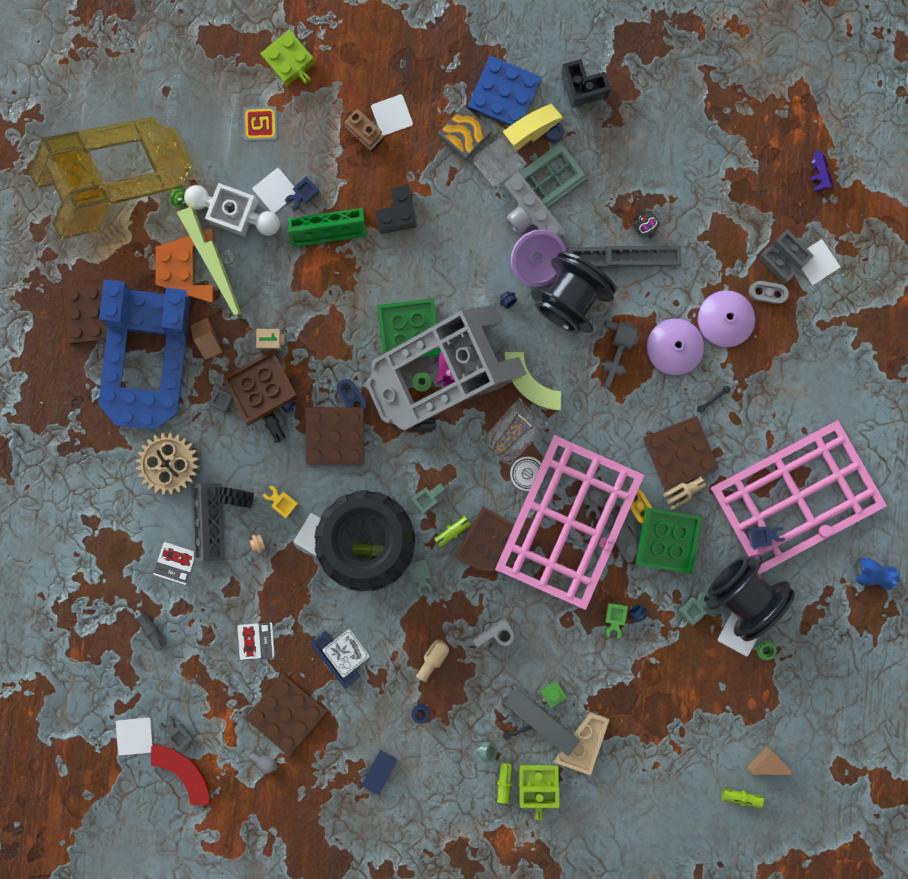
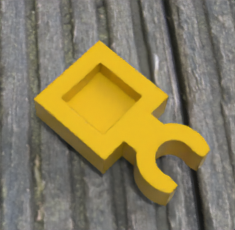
[263,486,299,519]

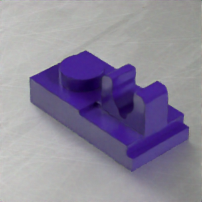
[811,150,834,191]

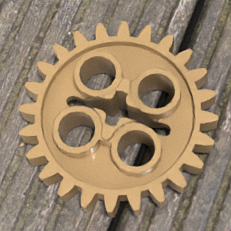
[136,433,200,495]

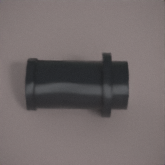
[412,418,436,432]

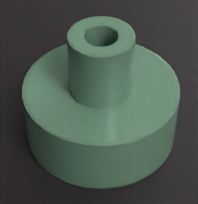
[477,742,497,762]

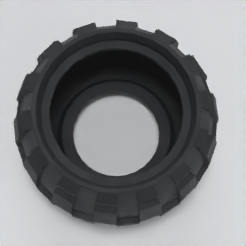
[314,490,416,592]

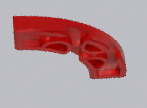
[151,745,211,805]

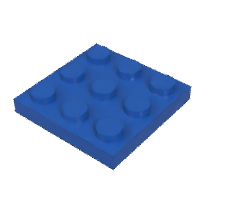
[468,55,542,126]

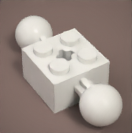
[184,183,280,237]

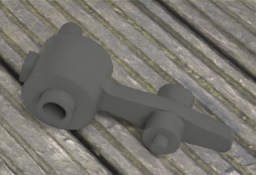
[600,321,639,389]

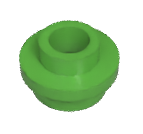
[169,188,186,207]
[413,373,432,392]
[757,641,777,660]

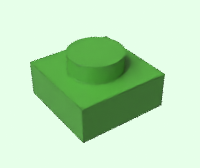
[540,681,567,708]

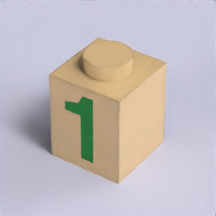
[256,329,286,350]

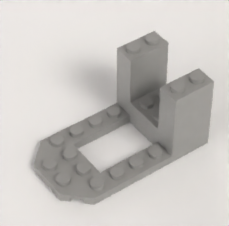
[366,305,527,430]

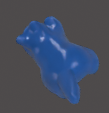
[856,558,900,590]

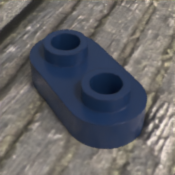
[337,379,367,411]

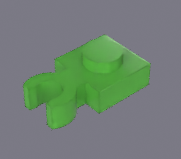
[605,603,628,639]

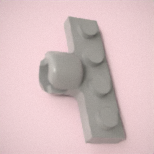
[503,172,565,237]

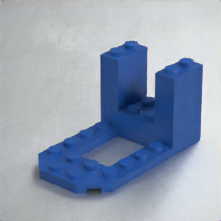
[98,279,191,430]

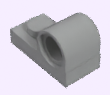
[472,618,514,647]

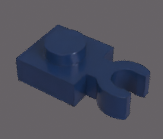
[285,176,320,211]
[748,526,785,548]

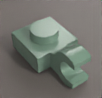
[411,483,445,514]

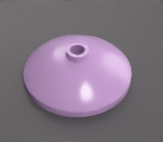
[511,230,566,287]
[698,291,755,347]
[647,319,704,376]

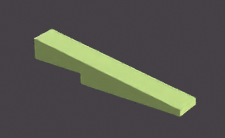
[177,207,242,316]

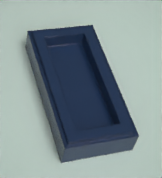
[361,750,397,795]

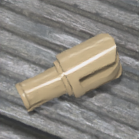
[663,477,706,510]
[416,639,449,682]

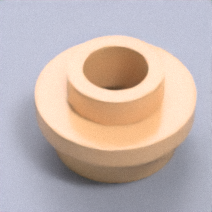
[249,535,265,554]

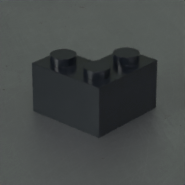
[561,59,611,108]
[375,185,417,234]

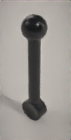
[697,386,731,413]
[503,725,532,740]

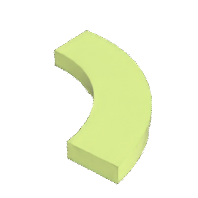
[504,352,561,411]

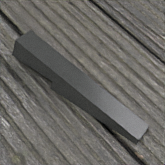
[566,246,681,268]

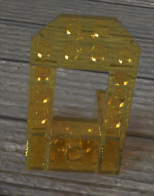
[29,117,192,240]

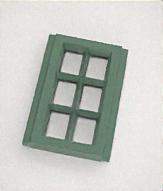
[519,143,587,208]

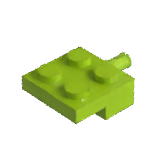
[260,30,315,87]
[519,765,559,820]

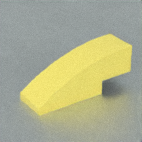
[503,104,563,151]

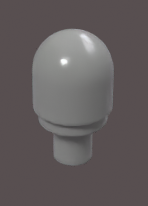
[249,752,276,774]

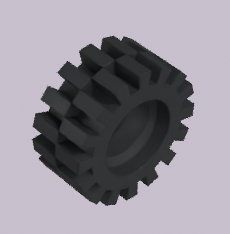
[217,486,254,508]

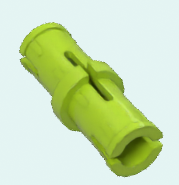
[434,516,472,548]
[722,788,764,809]

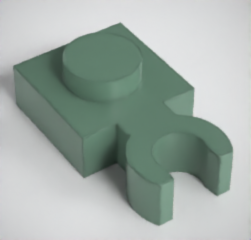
[408,559,432,595]
[678,592,708,625]

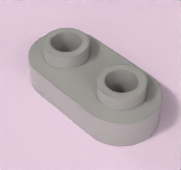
[749,281,789,304]

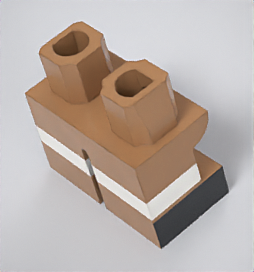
[344,109,384,153]

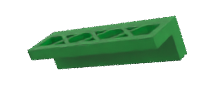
[288,208,367,247]

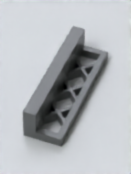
[191,483,224,562]

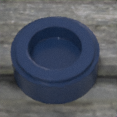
[545,123,564,143]

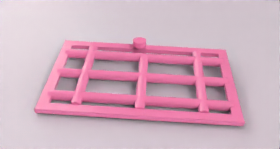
[710,420,887,574]
[495,435,644,610]

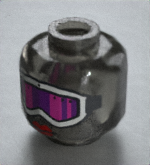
[632,210,661,239]

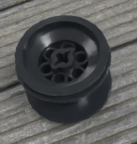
[530,252,617,334]
[706,555,795,641]

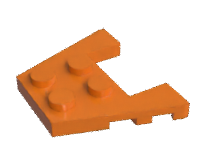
[156,229,214,303]

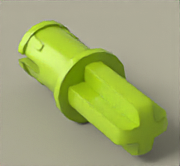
[352,542,385,558]
[497,762,512,804]

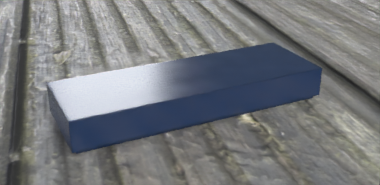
[310,630,360,689]

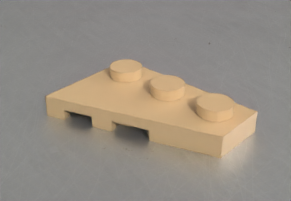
[553,712,609,775]

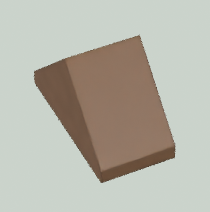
[190,318,223,360]
[747,747,792,775]

